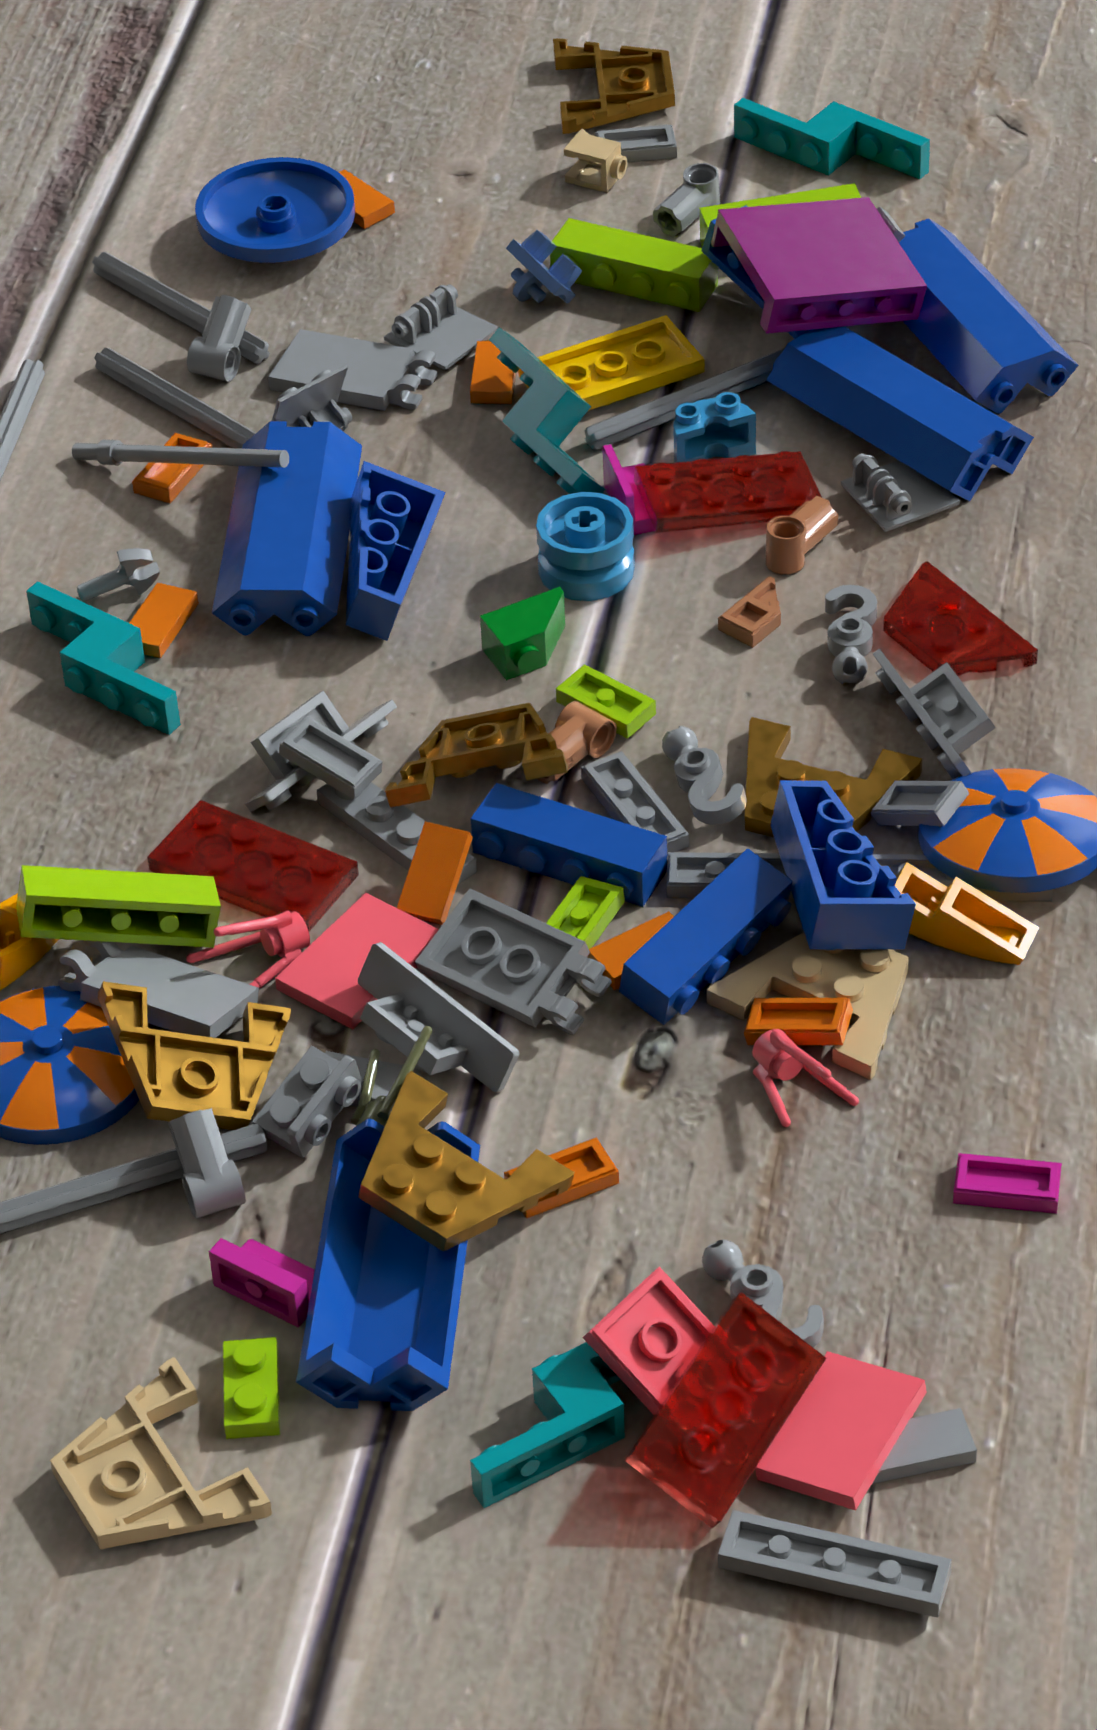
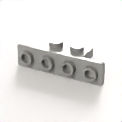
[873,649,996,779]
[245,690,397,812]
[358,942,519,1092]

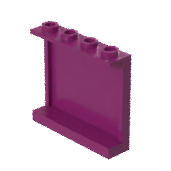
[711,197,927,334]

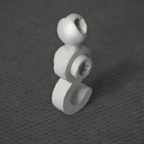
[825,585,877,684]
[662,726,747,825]
[702,1239,824,1355]

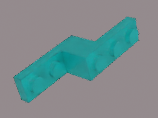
[734,98,930,179]
[489,327,606,494]
[26,581,181,735]
[470,1342,625,1508]

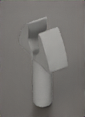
[77,548,160,601]

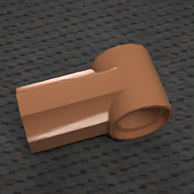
[765,496,838,574]
[537,701,617,784]

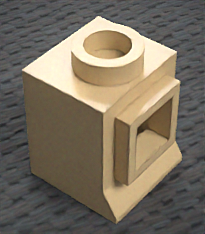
[564,129,627,193]

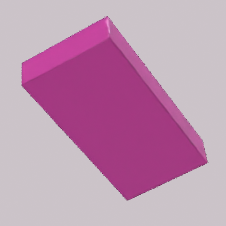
[953,1153,1062,1214]

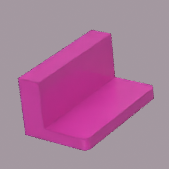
[602,444,669,535]
[209,1238,315,1328]

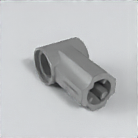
[653,163,720,237]
[187,295,252,382]
[169,1108,246,1219]

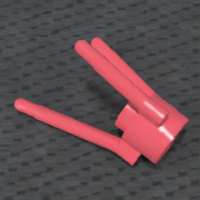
[186,911,310,988]
[752,1029,859,1128]

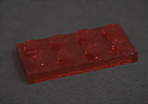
[634,451,822,533]
[147,800,359,932]
[624,1292,826,1528]

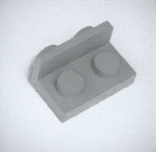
[252,1045,363,1159]

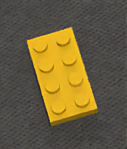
[518,315,705,411]

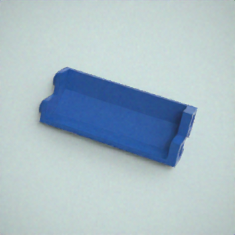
[899,219,1079,414]
[767,326,1034,501]
[212,421,362,636]
[296,1119,480,1411]

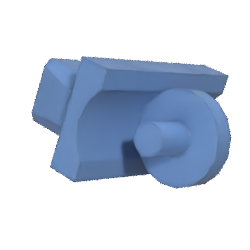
[506,230,582,304]

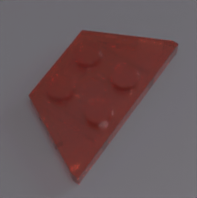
[883,561,1038,676]

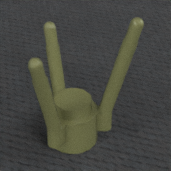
[351,1026,432,1127]

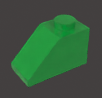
[480,587,565,681]

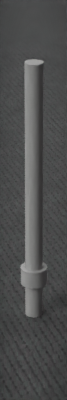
[72,440,289,468]

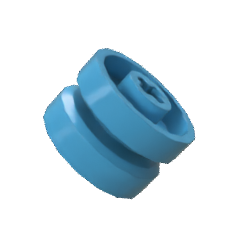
[536,492,635,601]

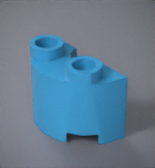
[673,392,756,475]

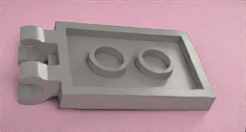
[268,329,438,411]
[415,888,612,1035]
[58,941,259,1038]

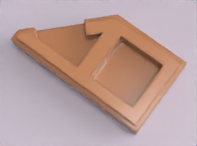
[718,576,781,648]

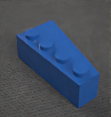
[346,461,446,641]
[770,780,916,950]

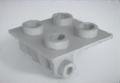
[384,284,499,370]
[272,364,352,431]
[841,454,960,532]

